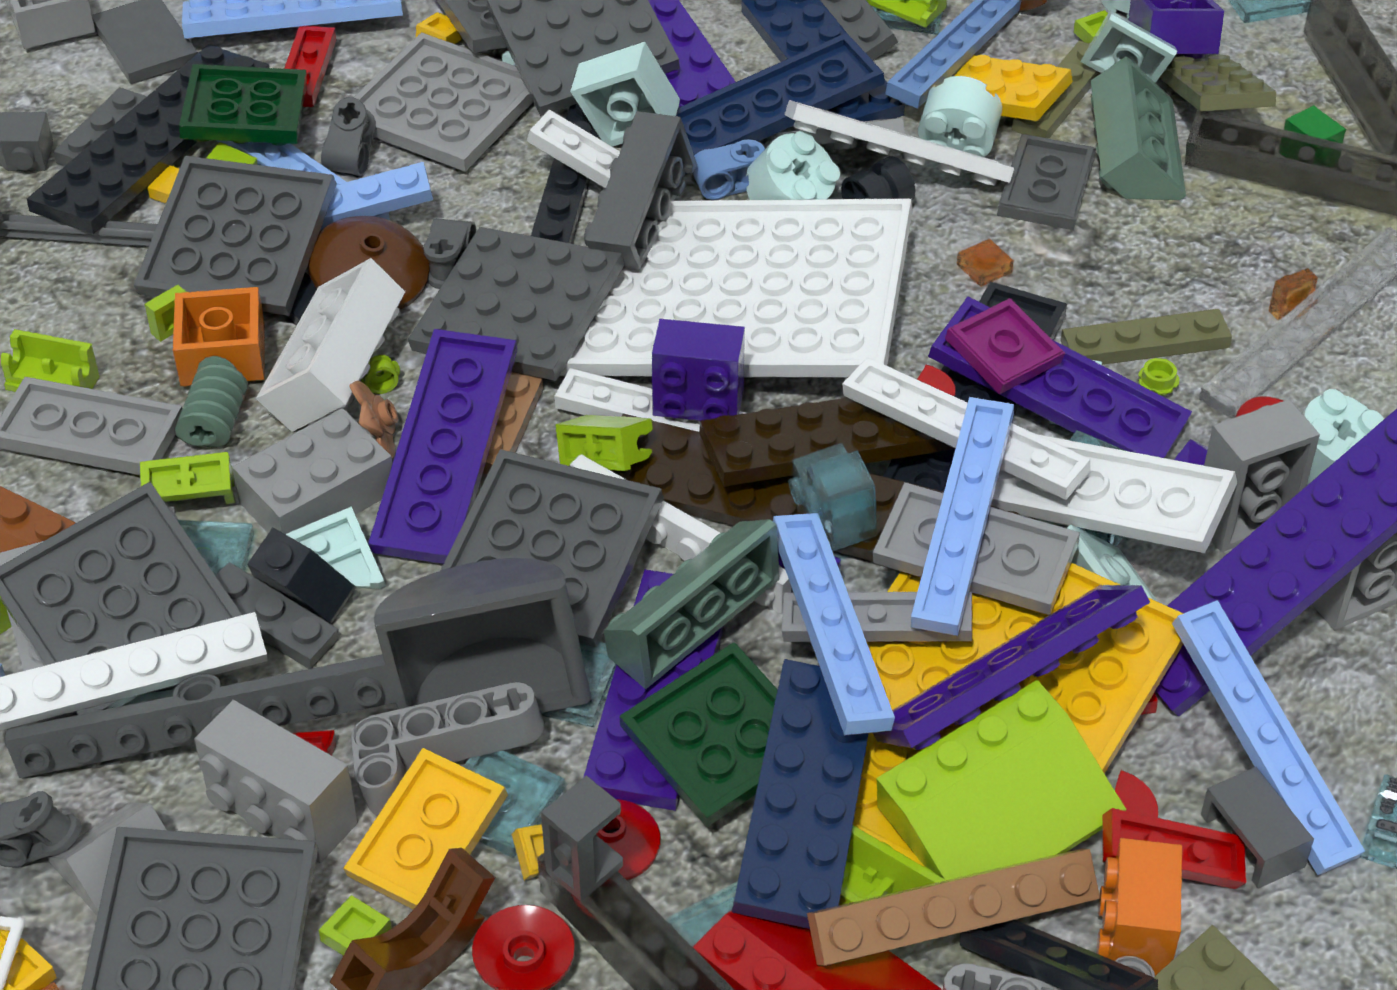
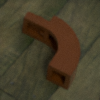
[330,847,496,990]

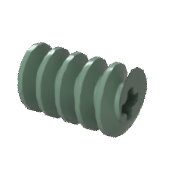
[175,356,248,447]

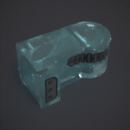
[1359,774,1397,869]

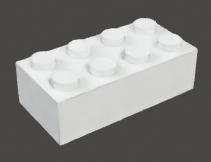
[256,258,405,432]

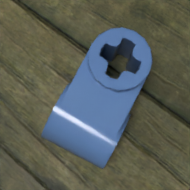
[693,139,765,200]

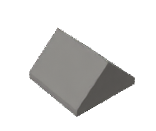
[48,803,167,915]

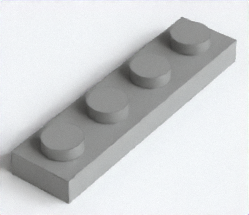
[782,592,972,642]

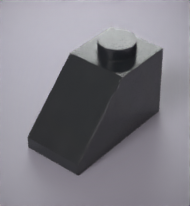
[247,527,356,625]

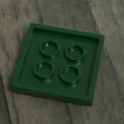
[179,64,307,146]
[619,642,778,827]

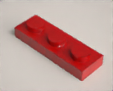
[284,26,337,107]
[1102,808,1246,889]

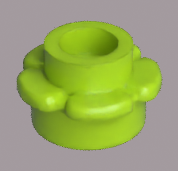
[361,355,400,394]
[1138,358,1180,396]

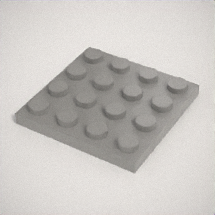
[341,32,533,172]

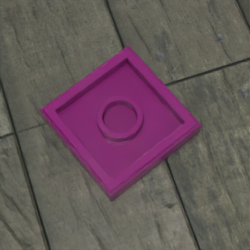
[945,298,1065,394]

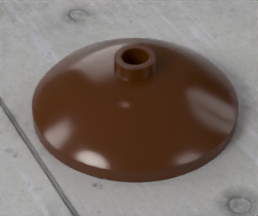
[308,216,429,310]

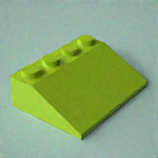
[876,680,1126,880]

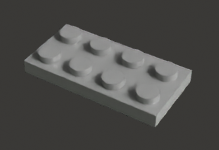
[0,377,182,475]
[873,482,1080,615]

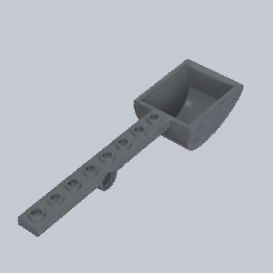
[5,558,592,778]

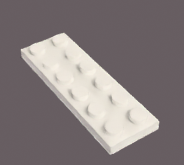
[991,434,1237,553]

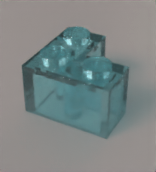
[788,443,877,551]

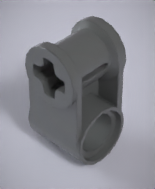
[321,97,376,176]
[423,218,477,289]
[0,791,82,868]

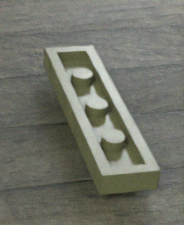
[1012,40,1101,139]
[1060,309,1232,365]

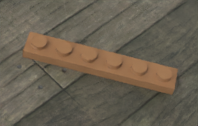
[807,849,1100,966]

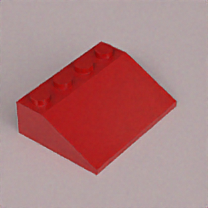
[690,910,943,990]

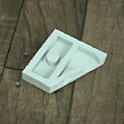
[286,507,386,589]

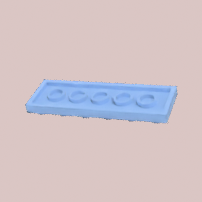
[182,0,403,39]

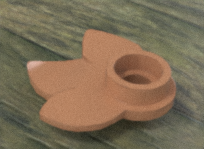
[349,381,398,459]

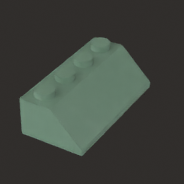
[1091,56,1186,200]
[604,519,780,689]

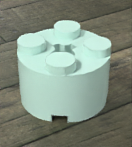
[918,76,1002,157]
[746,130,840,200]
[1301,389,1384,485]

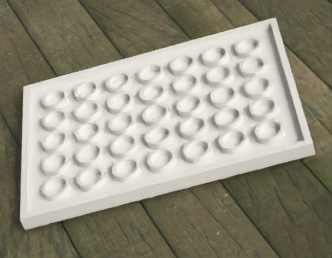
[560,199,912,377]

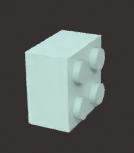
[570,42,680,147]

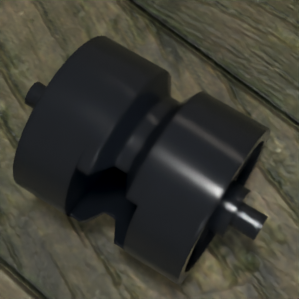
[841,156,916,201]

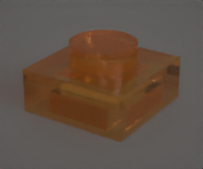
[957,238,1014,287]
[1268,268,1318,321]

